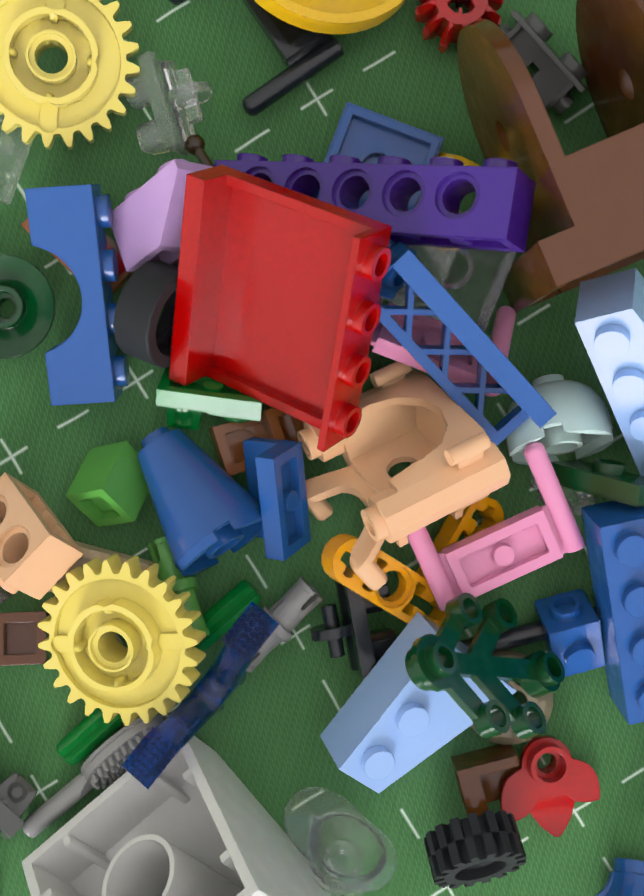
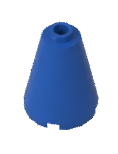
[137,427,263,577]

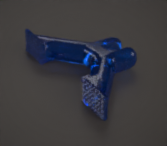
[121,602,279,789]

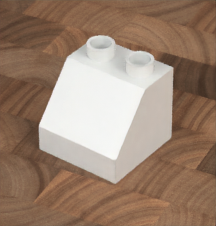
[22,726,332,896]

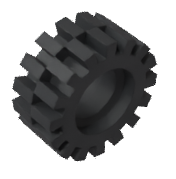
[423,810,527,888]

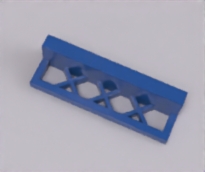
[378,241,557,446]

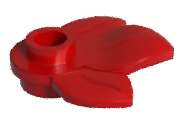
[500,736,600,837]

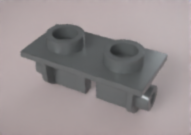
[500,10,589,115]

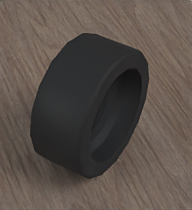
[113,260,178,368]

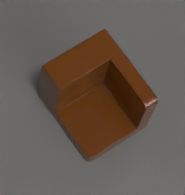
[451,744,520,816]

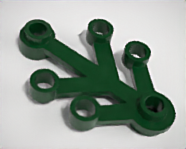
[405,593,565,740]

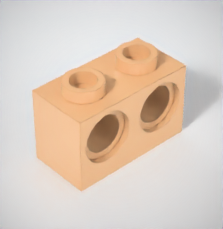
[0,472,84,600]

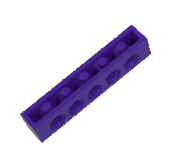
[214,153,536,252]

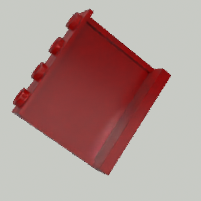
[169,165,392,452]

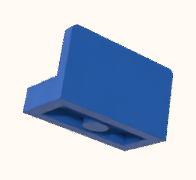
[243,437,311,561]

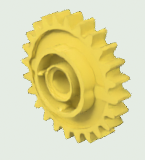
[0,0,140,150]
[37,554,206,726]

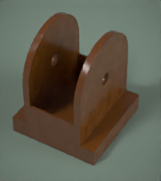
[457,0,644,313]

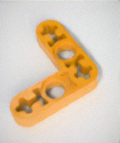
[321,497,504,627]

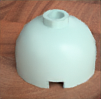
[506,374,614,465]

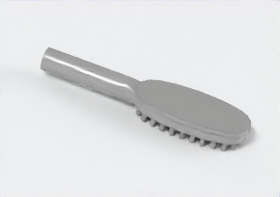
[22,713,167,838]

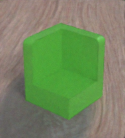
[65,440,149,528]

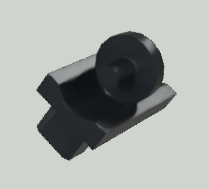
[310,580,397,678]

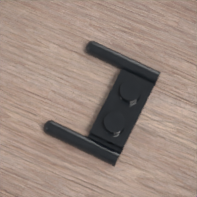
[169,0,344,116]

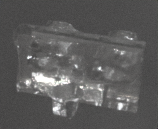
[125,51,213,156]

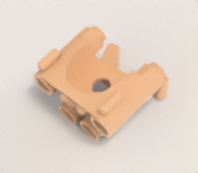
[297,361,511,591]

